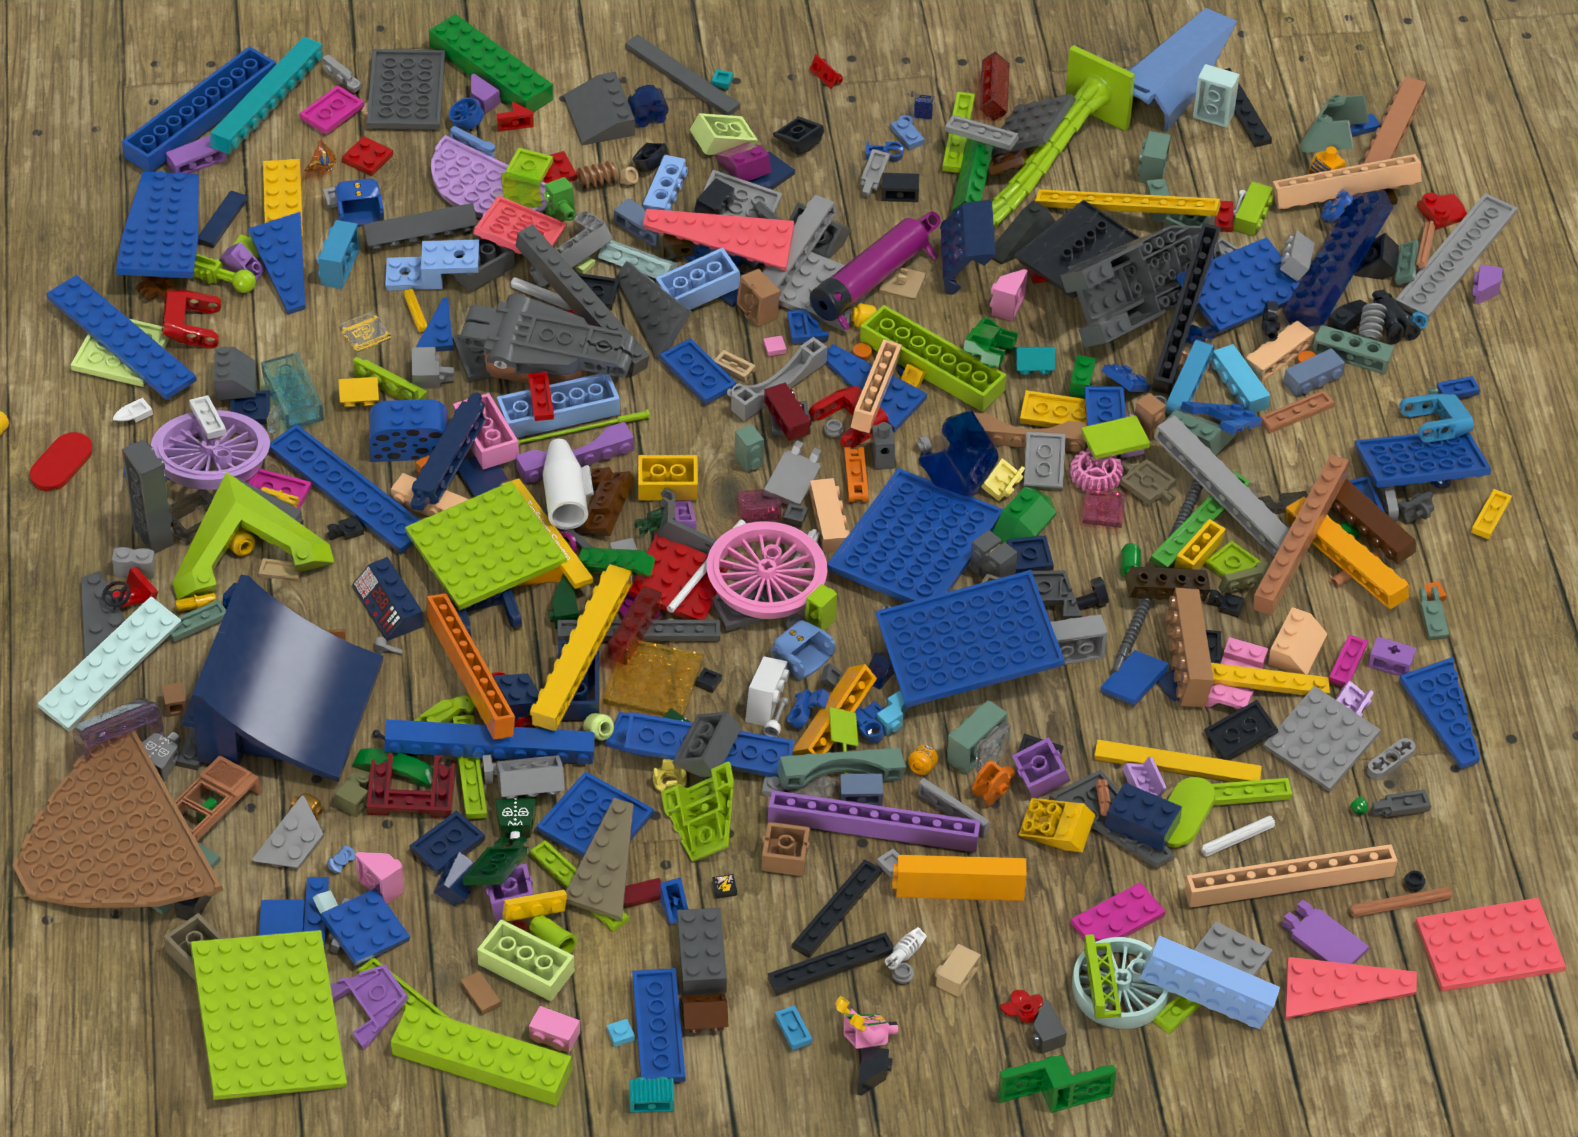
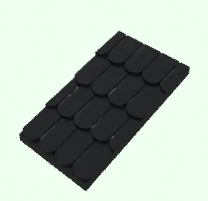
[1014,200,1140,298]

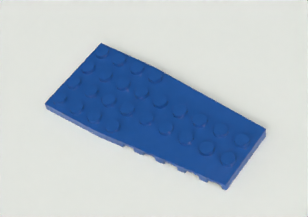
[116,171,199,278]

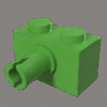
[544,177,576,221]

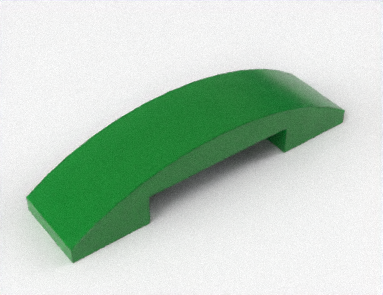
[352,748,434,789]

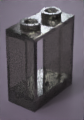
[169,489,214,545]

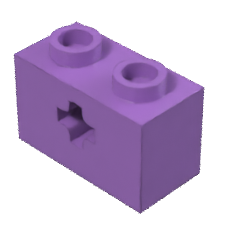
[1368,636,1416,676]

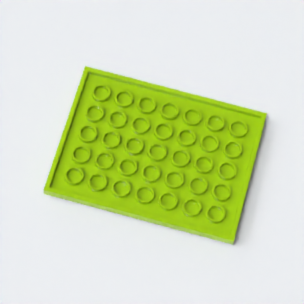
[190,930,347,1100]

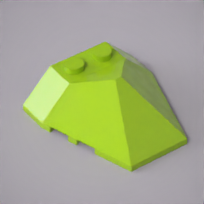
[661,762,734,862]

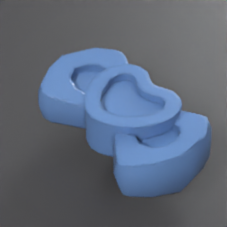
[327,845,355,873]

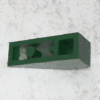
[549,573,579,629]

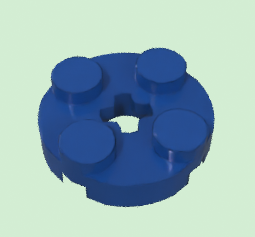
[1320,189,1353,223]

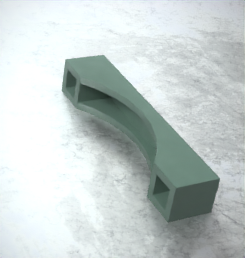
[777,748,906,789]

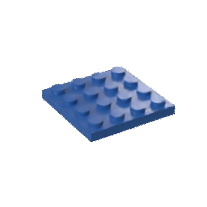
[536,771,654,857]

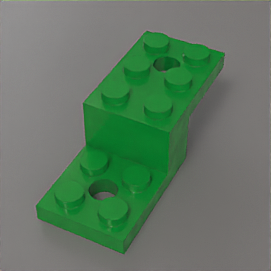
[997,1055,1117,1113]

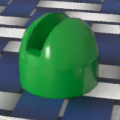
[1350,796,1368,815]

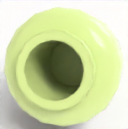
[583,713,614,741]

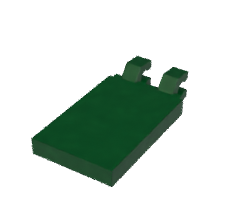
[462,837,529,885]

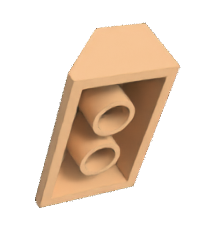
[1268,607,1328,675]

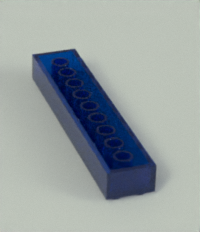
[1282,190,1394,327]

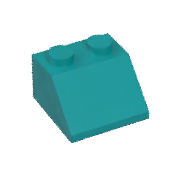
[1013,346,1055,374]

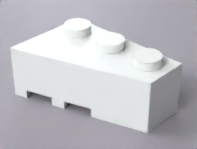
[745,656,789,726]

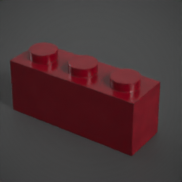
[764,382,812,441]

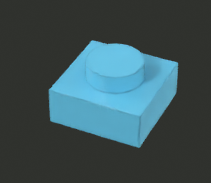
[607,1019,635,1047]

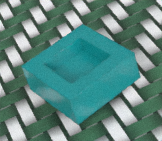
[711,69,734,90]

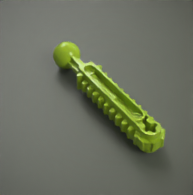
[193,254,256,293]

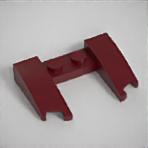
[367,753,455,818]

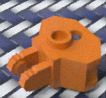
[971,760,1016,807]

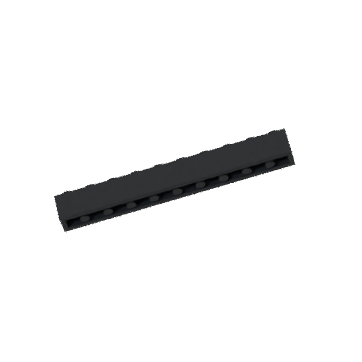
[1152,222,1221,395]

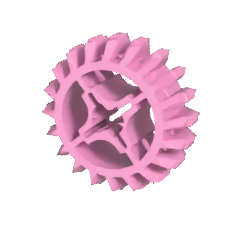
[1070,448,1123,495]

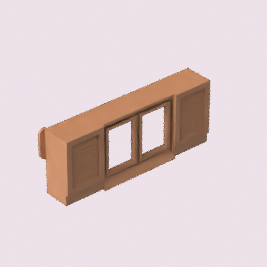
[175,756,262,841]

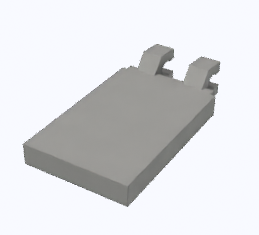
[763,440,822,506]

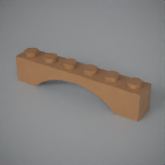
[968,412,1087,453]

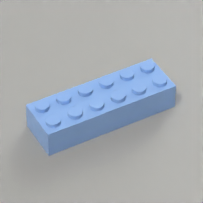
[497,373,620,438]
[1140,936,1280,1029]

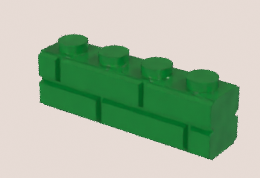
[579,548,655,576]

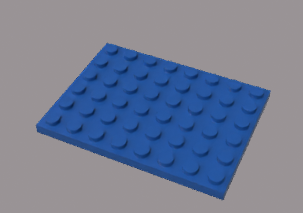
[827,468,1004,603]
[875,570,1065,708]

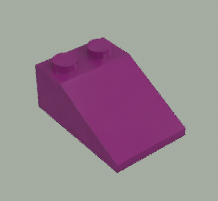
[715,142,771,181]

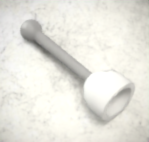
[763,697,788,737]

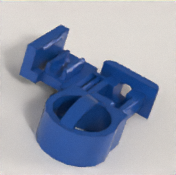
[866,141,904,162]
[787,688,829,729]
[855,701,884,743]

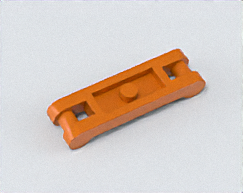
[844,447,869,503]

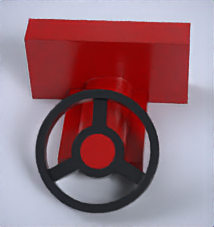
[102,567,158,608]

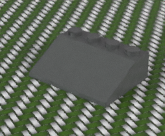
[564,72,635,146]

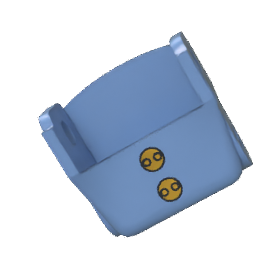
[770,620,836,680]

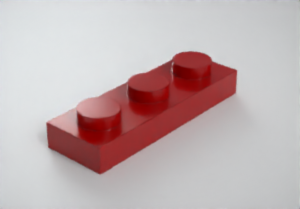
[528,372,554,421]

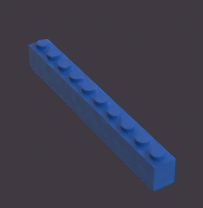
[384,719,595,764]

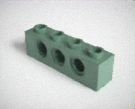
[1312,325,1394,374]

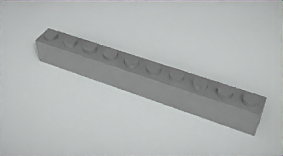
[1154,415,1306,559]

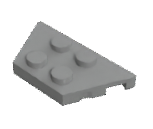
[252,795,324,870]

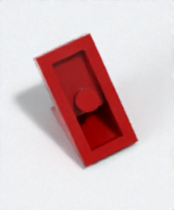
[496,102,534,132]

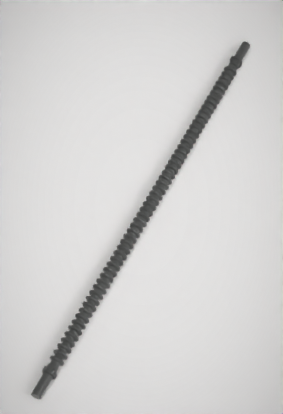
[1111,421,1221,674]

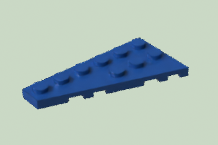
[248,212,306,315]
[825,344,927,433]

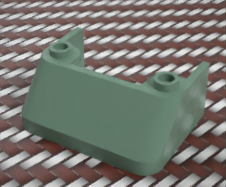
[1300,94,1369,152]

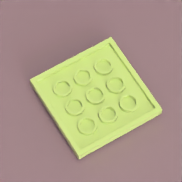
[71,319,170,387]

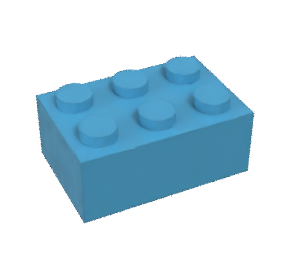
[317,220,360,289]

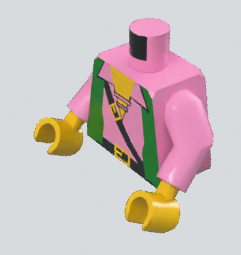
[835,996,898,1048]

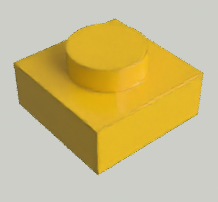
[901,364,926,389]

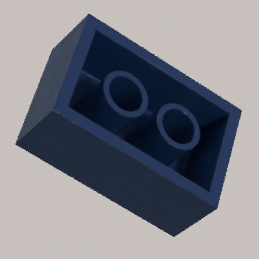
[1105,783,1182,851]

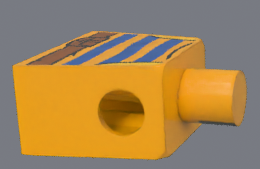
[1308,146,1346,174]

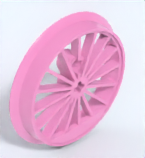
[707,522,827,619]

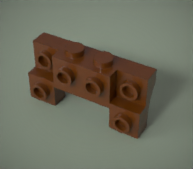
[572,467,634,537]

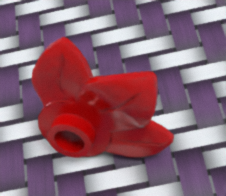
[1000,990,1043,1023]

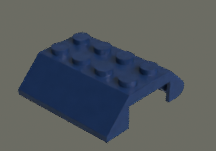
[940,200,996,295]

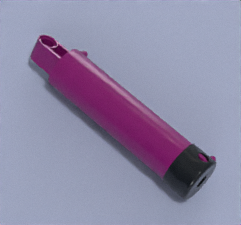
[809,211,941,330]

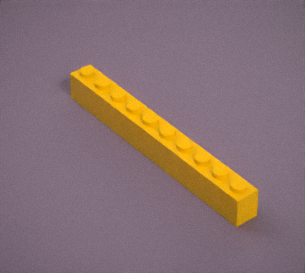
[530,564,632,732]

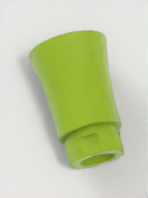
[529,915,577,954]

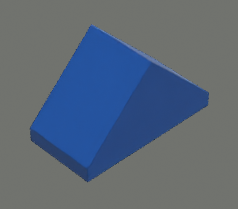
[660,877,688,925]

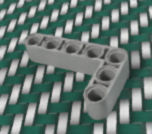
[529,211,612,287]

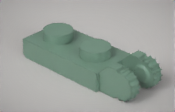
[1419,587,1449,640]

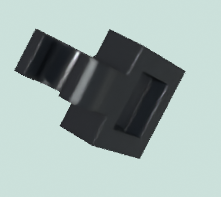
[327,516,364,540]
[1207,589,1245,618]

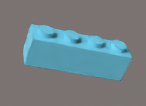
[1211,344,1270,413]

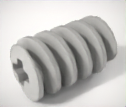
[1358,303,1387,341]

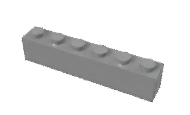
[762,195,837,295]

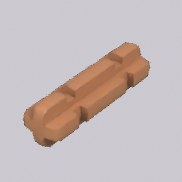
[1096,779,1111,816]

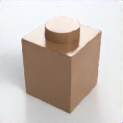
[162,682,187,717]

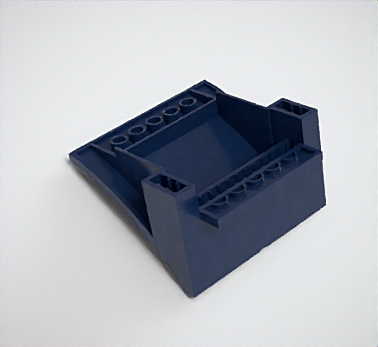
[182,574,383,782]

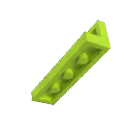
[353,357,427,400]
[1084,934,1121,1019]

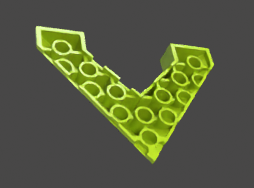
[172,472,335,600]

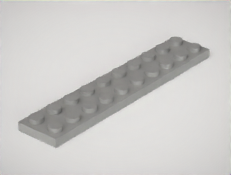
[1395,193,1518,320]

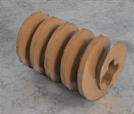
[577,160,618,189]

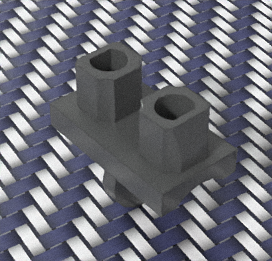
[1398,492,1434,524]

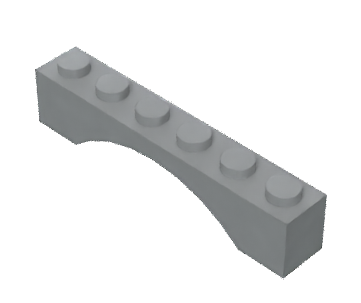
[731,337,827,421]

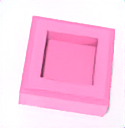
[763,336,787,357]

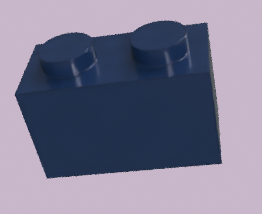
[434,852,475,906]

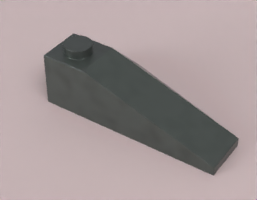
[992,201,1056,265]

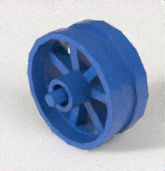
[449,98,484,131]

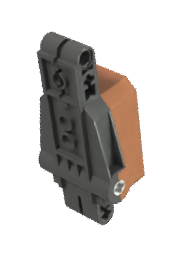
[459,294,637,385]

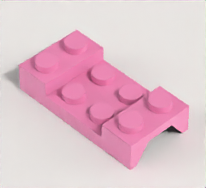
[1205,637,1268,711]

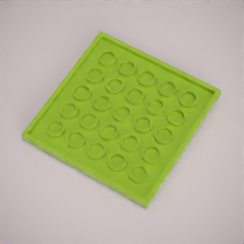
[405,481,567,610]

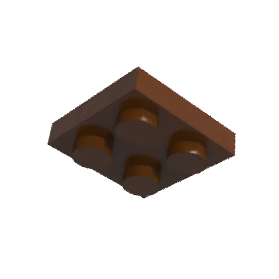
[988,148,1028,175]

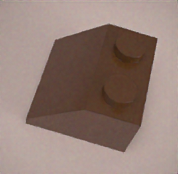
[681,993,729,1033]

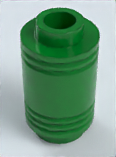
[1120,543,1141,577]

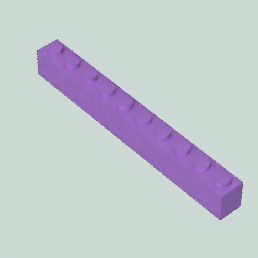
[768,790,980,852]

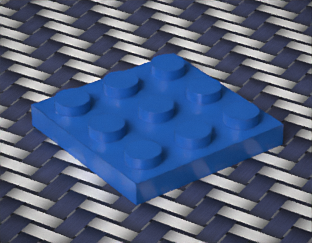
[320,888,410,966]

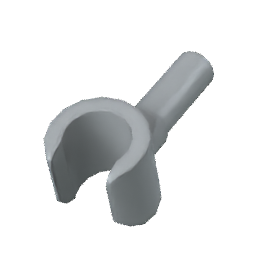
[375,637,403,654]

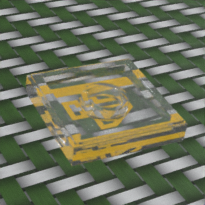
[339,311,391,353]

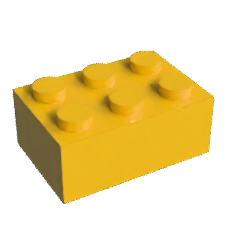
[638,455,698,500]

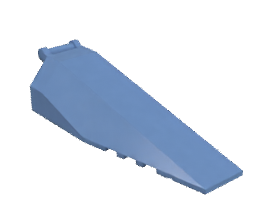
[1127,8,1237,131]

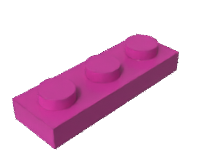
[1329,635,1368,687]

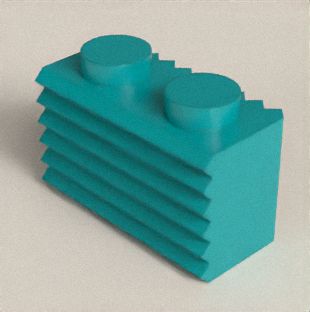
[629,1077,674,1113]

